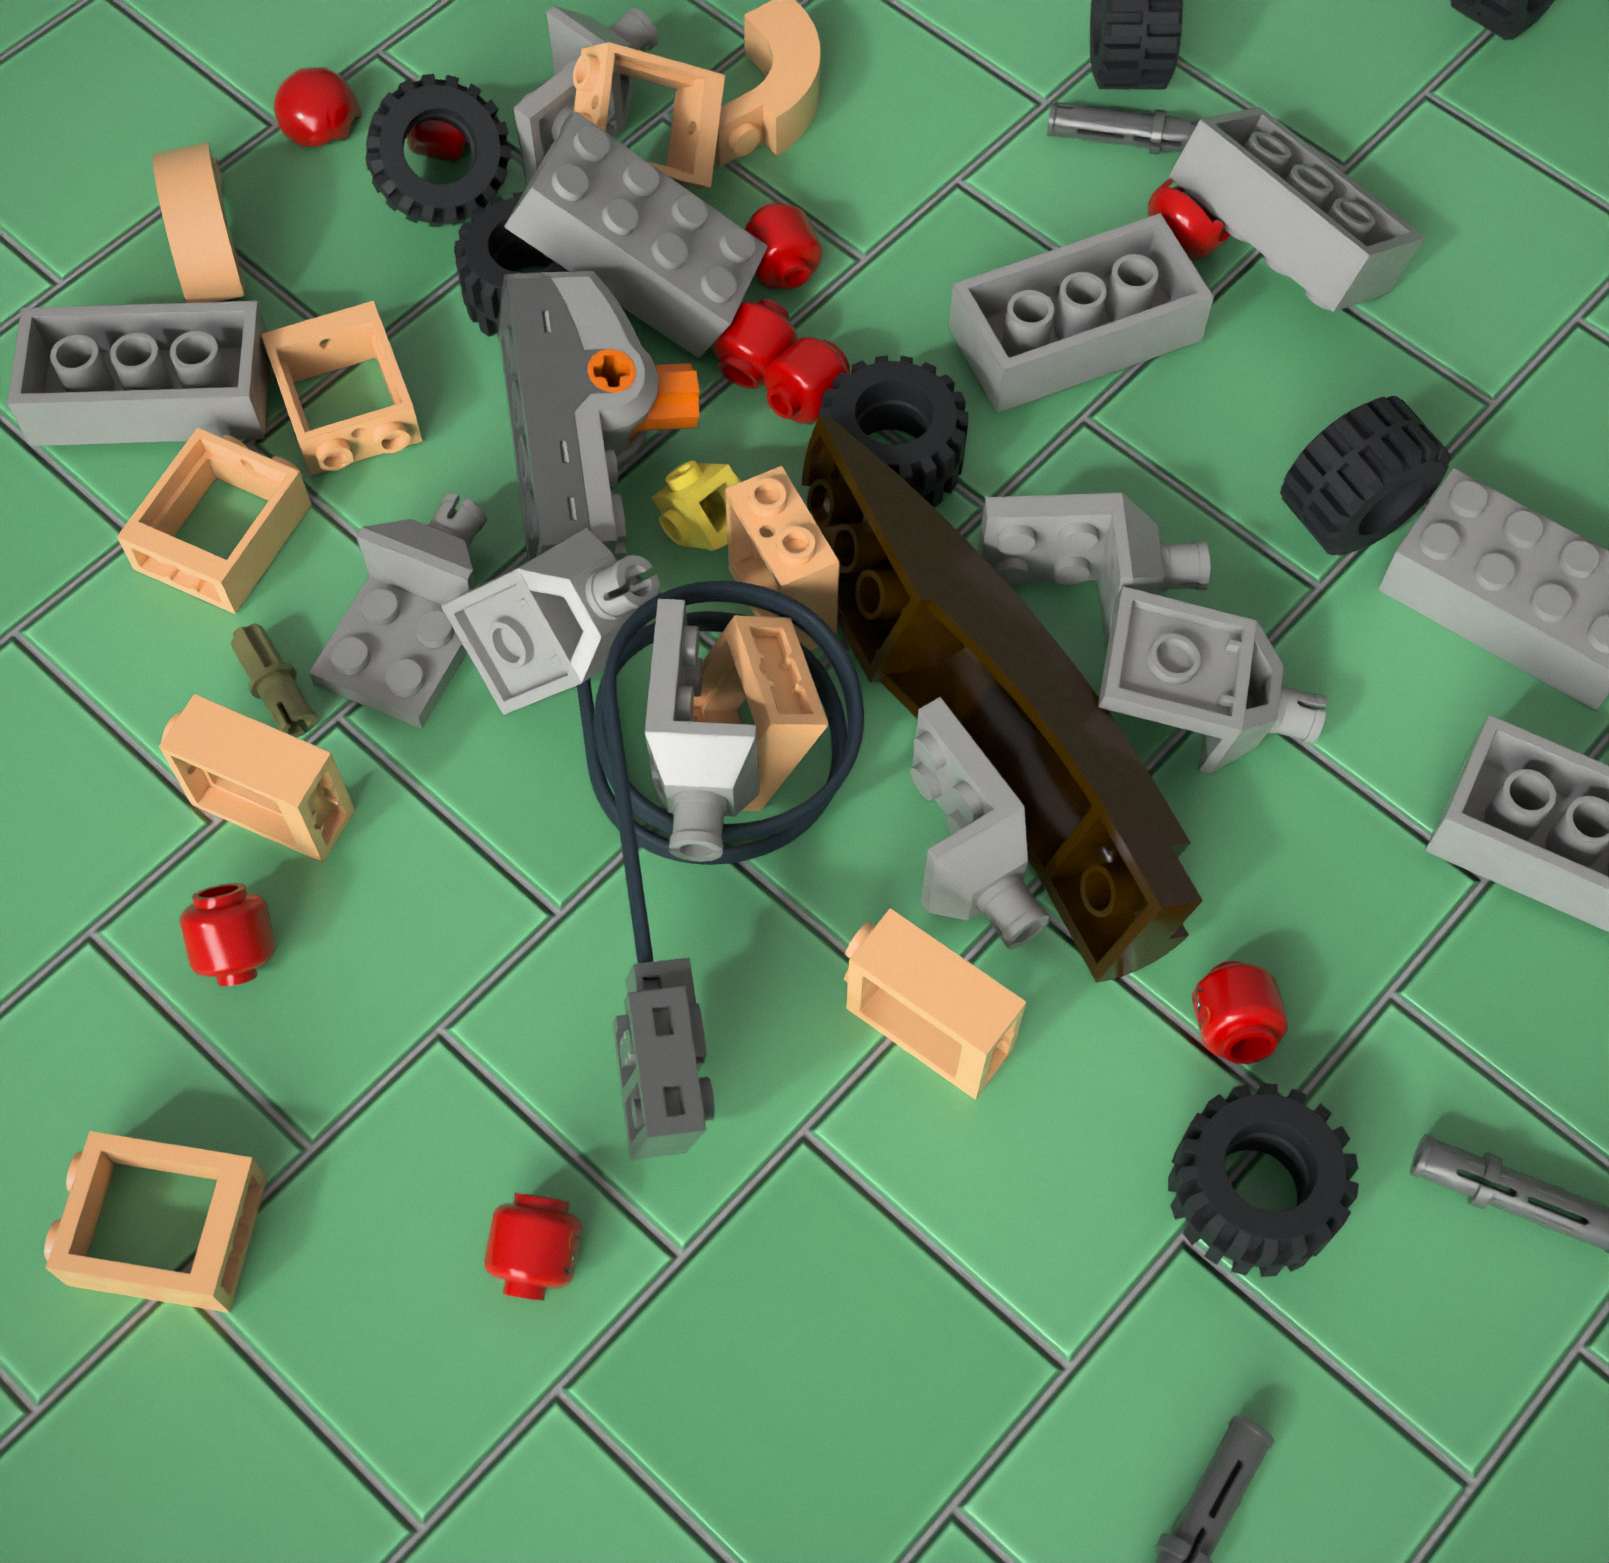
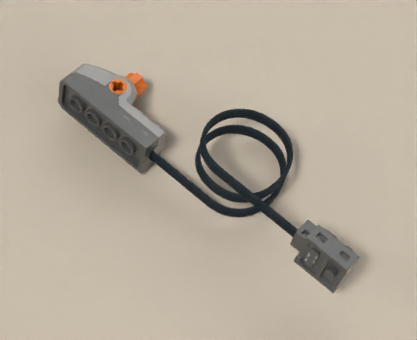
[499,271,864,1160]

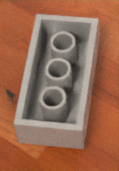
[1169,106,1425,312]
[504,111,768,359]
[949,213,1214,413]
[7,301,271,446]
[1378,467,1609,711]
[1425,715,1609,932]

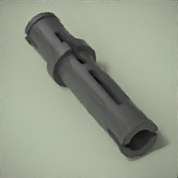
[1047,101,1199,155]
[1410,1134,1609,1253]
[1154,1416,1275,1563]

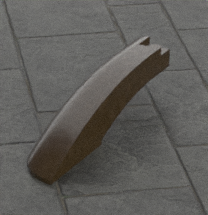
[801,416,1203,983]

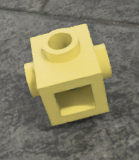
[651,460,741,551]

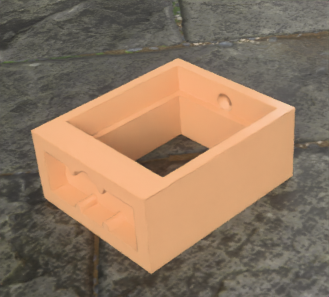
[573,42,725,190]
[261,301,422,476]
[117,428,312,614]
[725,466,839,651]
[693,615,829,811]
[159,694,355,863]
[844,908,1027,1100]
[44,1131,268,1313]

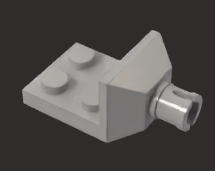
[514,6,658,186]
[309,493,487,729]
[978,493,1210,642]
[441,528,659,715]
[1098,586,1327,774]
[645,599,760,862]
[910,697,1050,949]

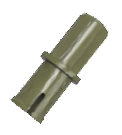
[231,623,318,738]

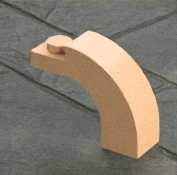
[714,0,821,167]
[152,142,245,303]

